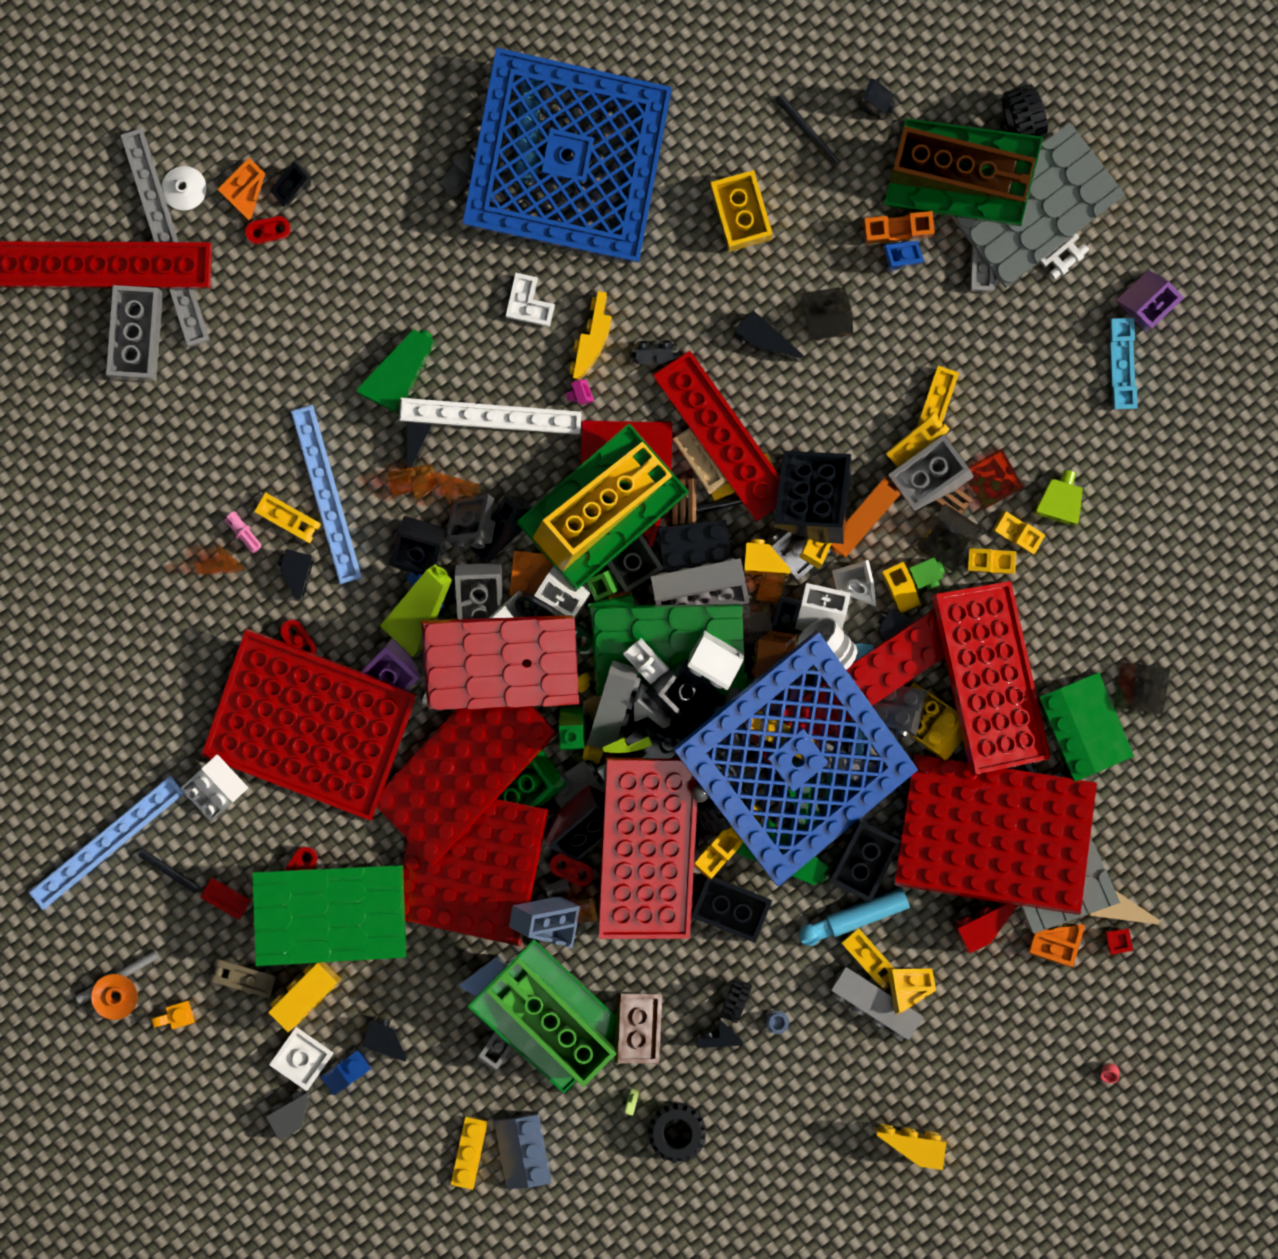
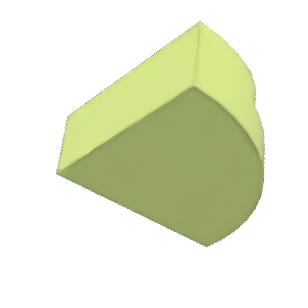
[624,1089,639,1116]

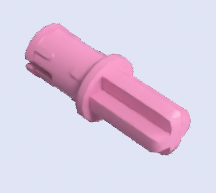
[224,511,261,553]

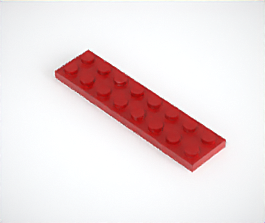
[653,351,780,523]

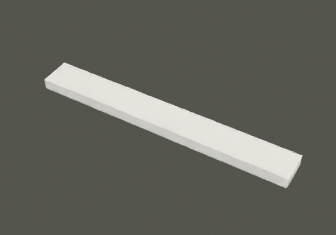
[399,398,581,435]

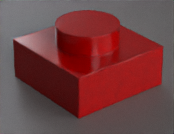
[1105,928,1133,955]

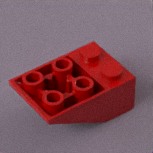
[953,902,1018,954]

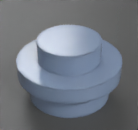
[766,1011,789,1034]

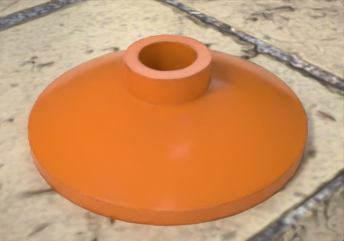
[91,974,138,1020]

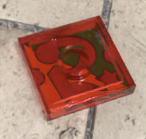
[968,448,1024,510]

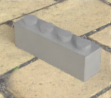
[587,660,641,749]
[830,966,924,1041]

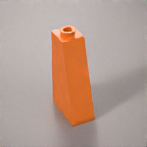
[831,476,901,557]

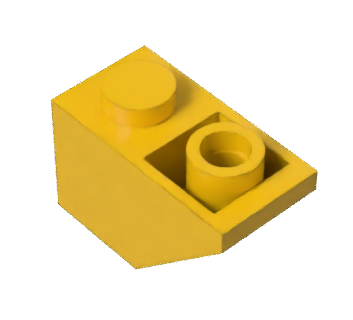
[881,562,921,614]

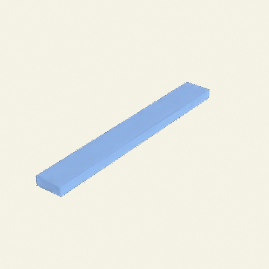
[291,405,362,585]
[28,776,185,910]

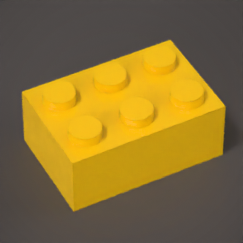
[710,170,773,252]
[268,962,342,1032]

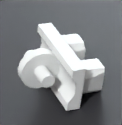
[623,638,669,684]

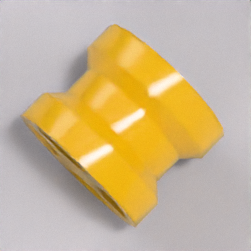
[582,738,603,765]

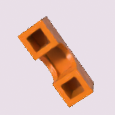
[862,211,935,245]

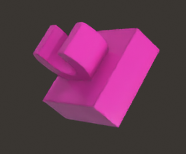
[565,380,594,405]

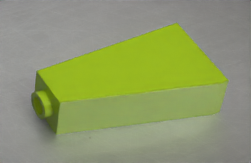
[380,564,452,657]

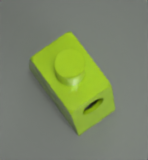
[1034,470,1083,527]

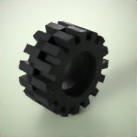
[720,978,752,1023]

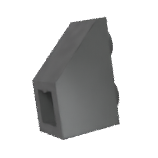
[266,1091,311,1141]

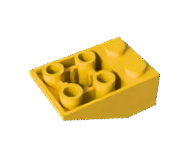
[909,682,963,760]
[873,1124,947,1170]

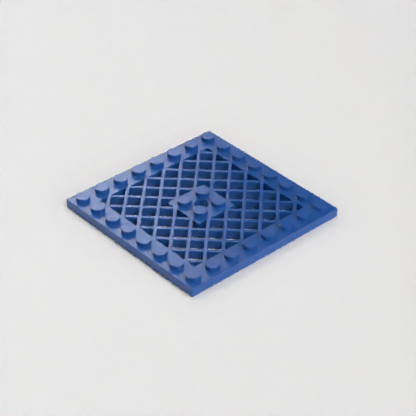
[462,47,672,263]
[672,631,918,887]

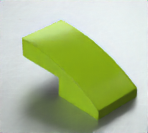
[602,737,654,753]

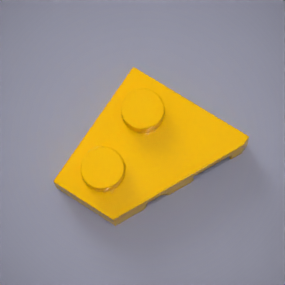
[888,968,936,1015]

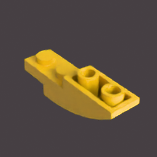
[570,291,612,381]
[694,804,762,880]

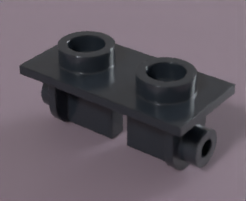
[632,340,677,365]

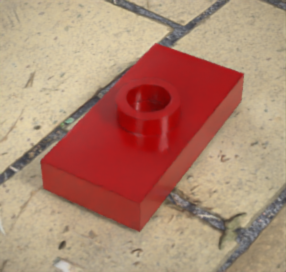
[200,877,252,920]

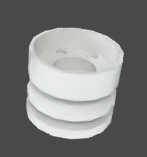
[796,617,857,670]

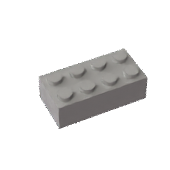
[106,285,163,382]
[651,558,749,605]

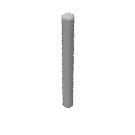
[75,950,160,1004]

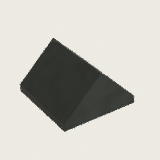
[607,534,664,594]

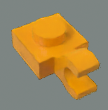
[151,1000,195,1029]

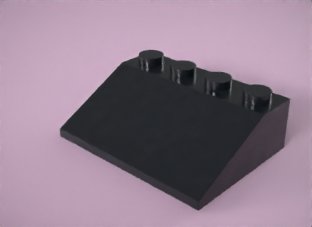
[774,451,852,544]

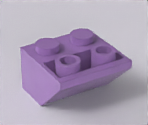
[1116,270,1184,333]

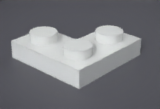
[506,273,555,327]

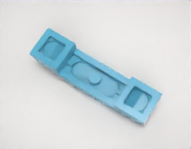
[1110,318,1138,410]

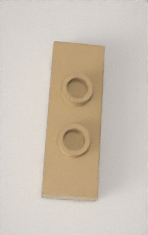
[673,428,727,494]

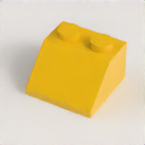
[743,539,791,577]

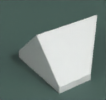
[832,560,876,607]

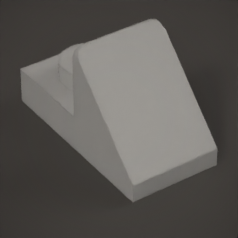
[634,683,671,729]
[477,1032,512,1071]

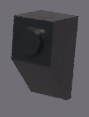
[859,78,895,120]
[278,549,315,601]
[878,608,915,642]
[362,1017,409,1062]

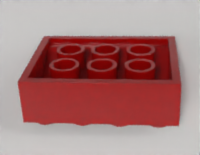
[581,421,672,472]

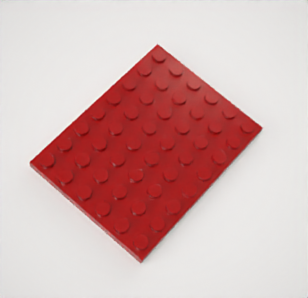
[201,629,418,821]
[895,754,1097,915]

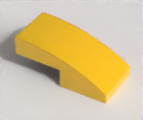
[992,511,1045,554]
[968,548,1017,574]

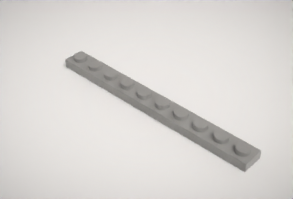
[121,128,210,348]

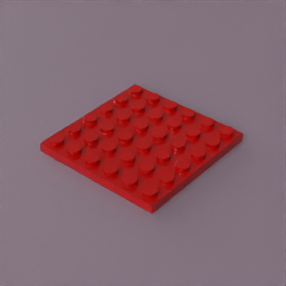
[403,799,549,946]

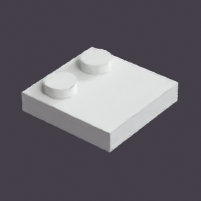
[269,1027,334,1091]

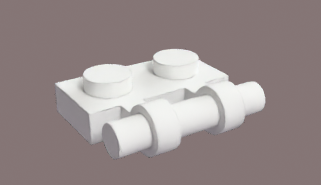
[1040,233,1089,279]

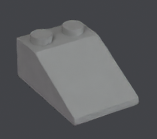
[888,435,974,511]
[455,563,503,619]

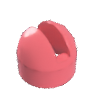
[1101,1063,1120,1084]

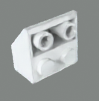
[534,566,591,619]
[795,583,851,631]
[687,630,744,690]
[180,754,248,822]

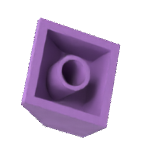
[360,638,420,690]

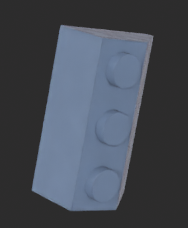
[494,1112,552,1189]

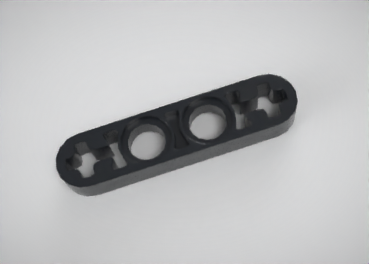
[515,593,593,652]

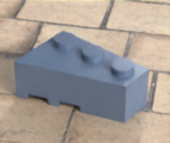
[509,896,580,949]

